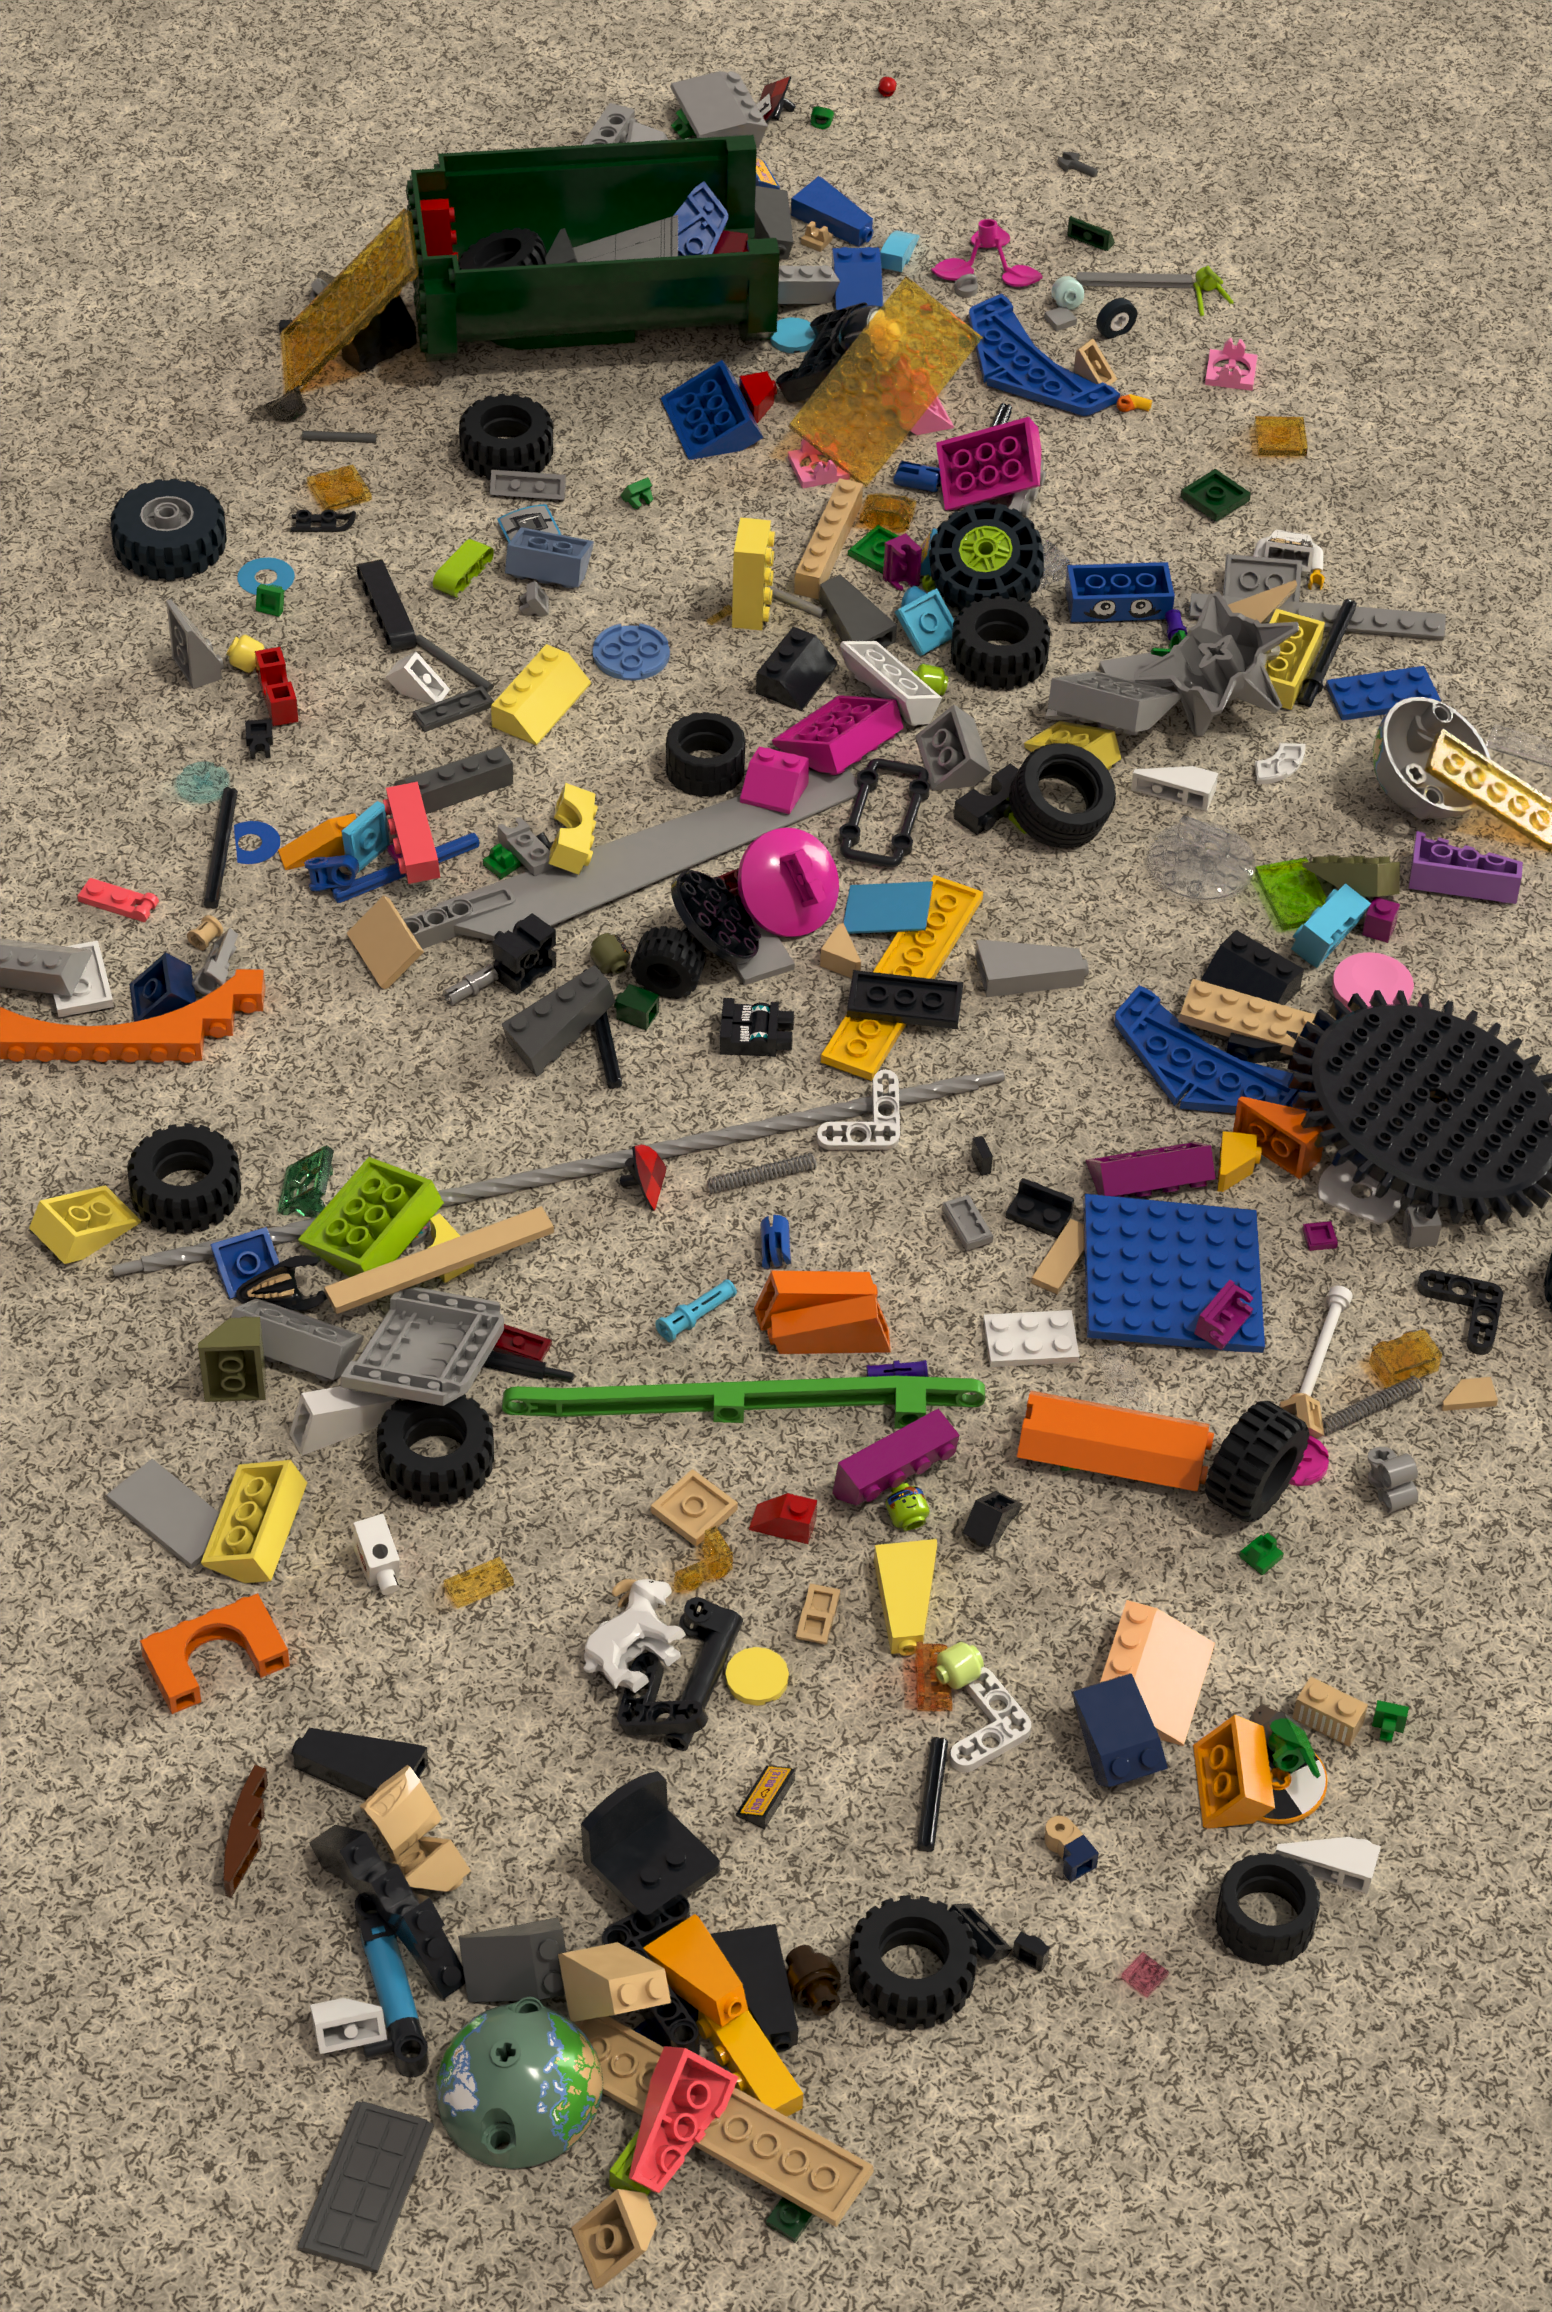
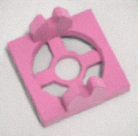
[1205,338,1258,391]
[787,433,850,489]

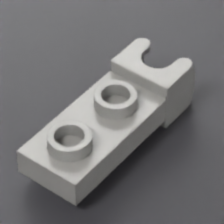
[497,817,556,876]
[192,928,238,996]

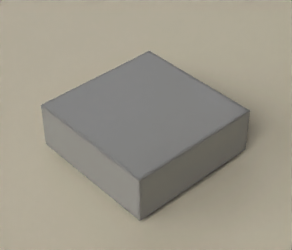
[1044,307,1077,331]

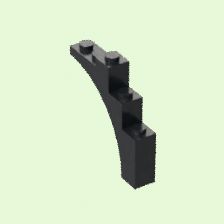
[309,1824,465,1999]

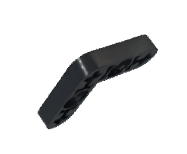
[1417,1270,1503,1355]
[617,1652,708,1736]

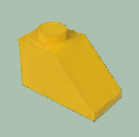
[1217,1131,1262,1192]

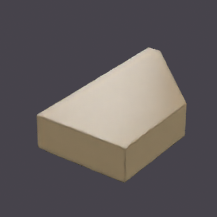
[1441,1377,1498,1411]

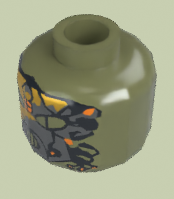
[590,933,630,975]

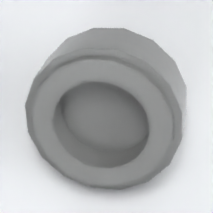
[954,274,978,298]
[310,278,334,303]

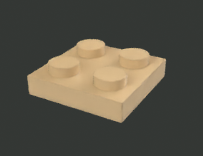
[651,1469,738,1547]

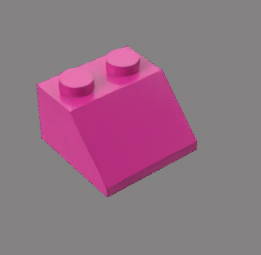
[740,746,809,814]

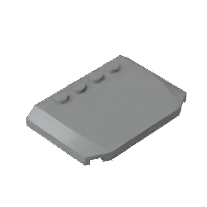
[341,1286,504,1406]

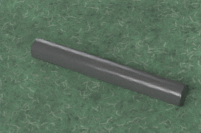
[302,430,377,443]

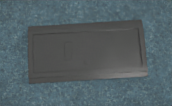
[297,2101,434,2273]

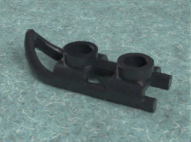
[291,509,356,532]

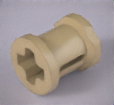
[187,915,223,951]

